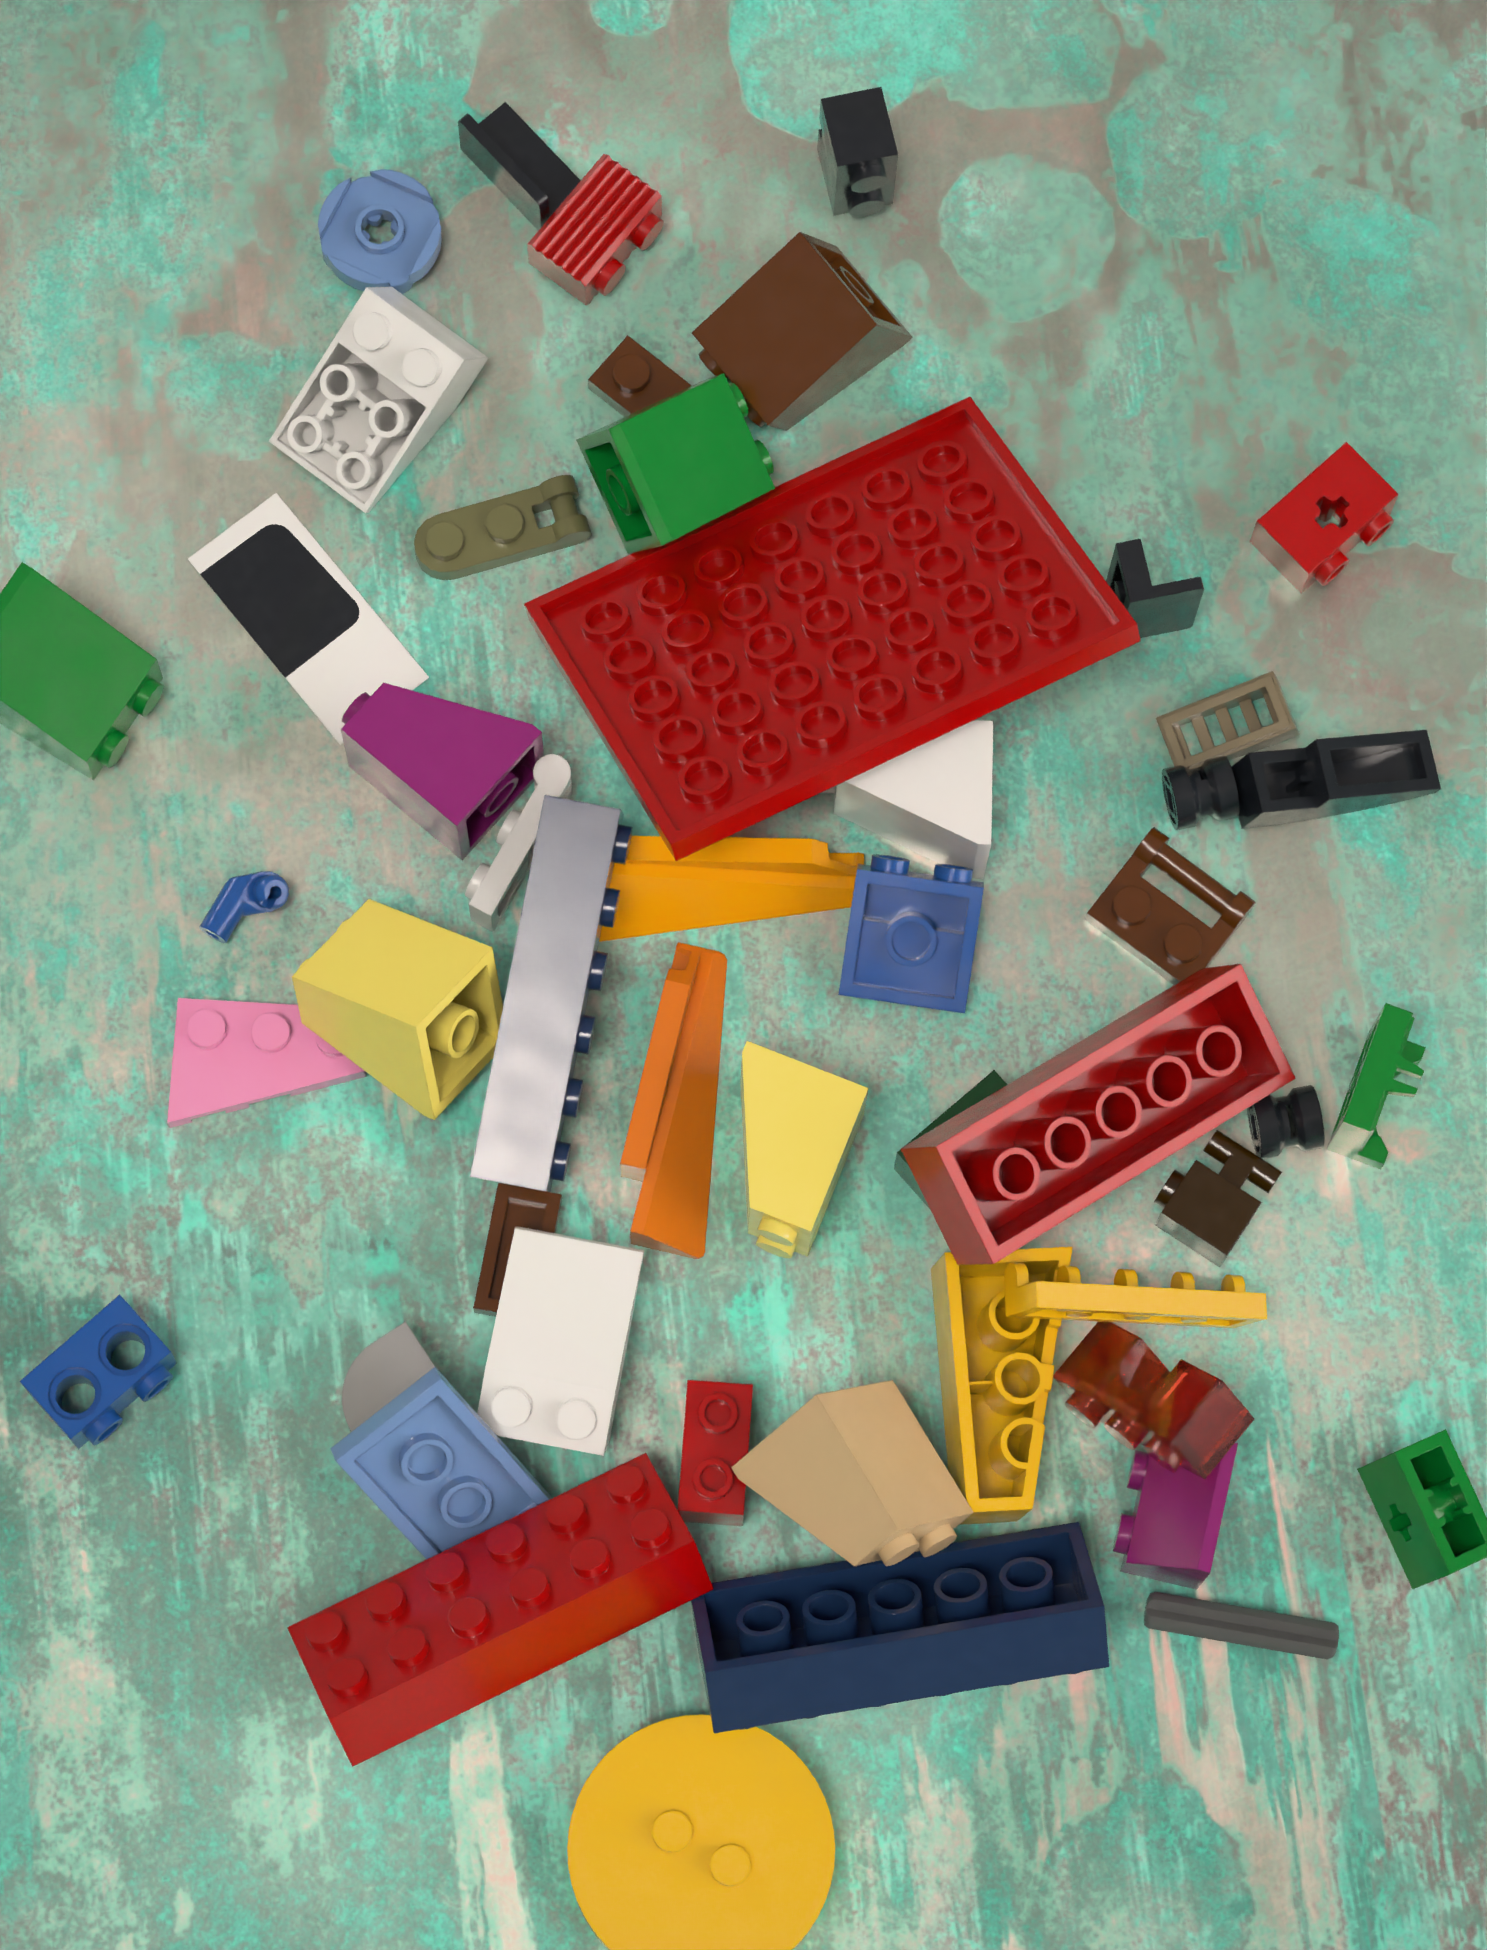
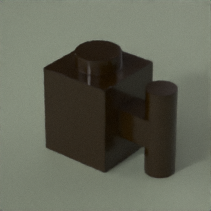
[1154,1130,1282,1267]

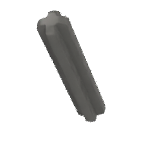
[1144,1592,1339,1659]

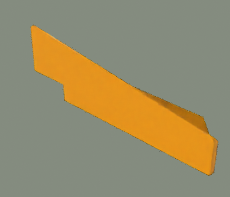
[599,836,864,942]

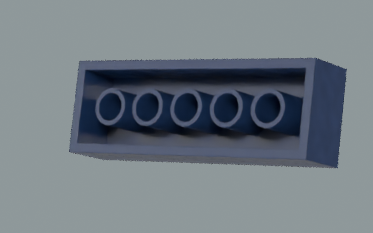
[691,1522,1109,1733]

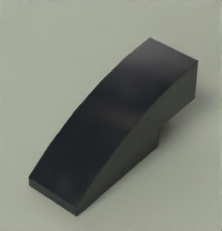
[1231,730,1441,829]

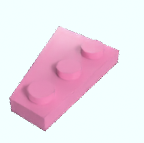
[167,998,367,1128]

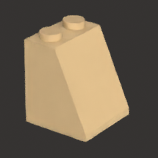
[731,1380,974,1566]

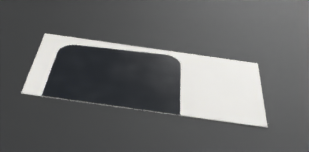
[188,493,429,745]

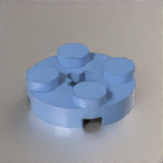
[318,169,442,294]

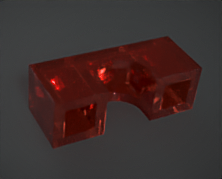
[1053,1322,1254,1480]

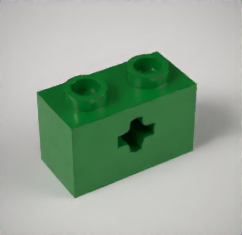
[1357,1429,1487,1590]

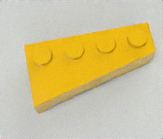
[931,1247,1073,1525]

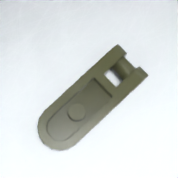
[414,475,592,581]

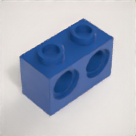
[20,1294,177,1449]

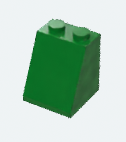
[576,373,775,554]
[0,562,164,780]

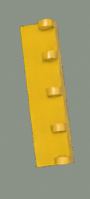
[1004,1263,1267,1328]

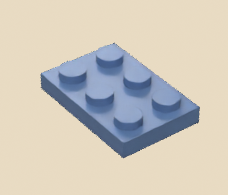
[330,1367,552,1559]

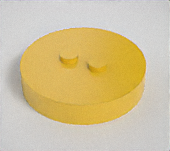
[567,1714,835,1950]

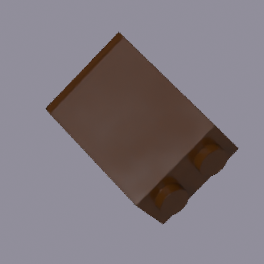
[692,232,913,431]

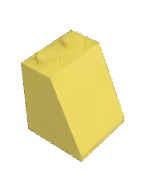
[292,899,503,1120]
[740,1041,869,1259]

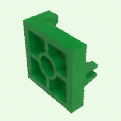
[1327,1003,1426,1170]

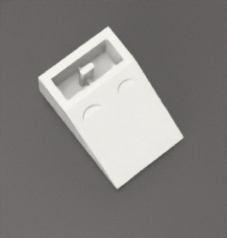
[269,287,488,513]

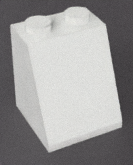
[822,720,993,879]

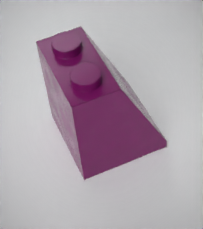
[341,682,544,860]

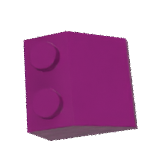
[1113,1435,1238,1590]

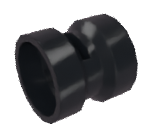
[1162,756,1239,830]
[1247,1085,1325,1159]

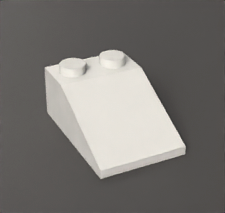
[477,1226,644,1456]

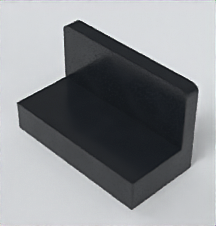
[458,102,581,230]
[1106,539,1204,638]

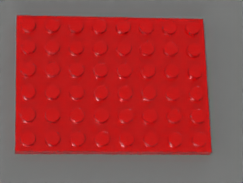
[524,397,1141,861]

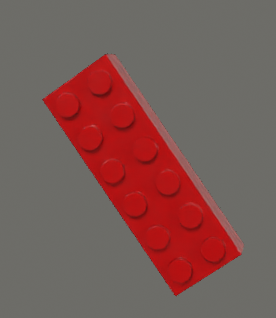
[901,964,1296,1265]
[287,1453,713,1767]

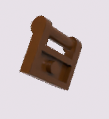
[1085,827,1256,985]

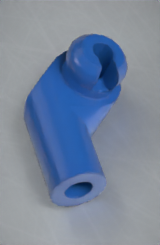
[199,871,289,943]

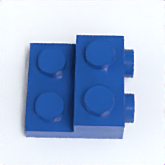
[838,854,984,1013]

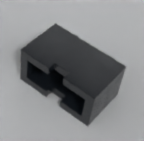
[817,87,898,217]

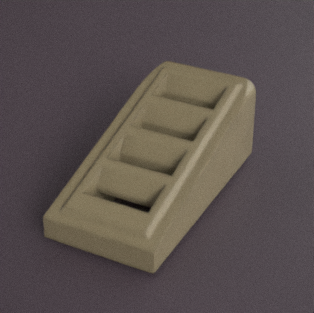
[1156,671,1300,770]

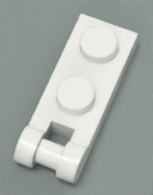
[465,754,572,932]

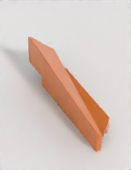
[620,942,727,1259]

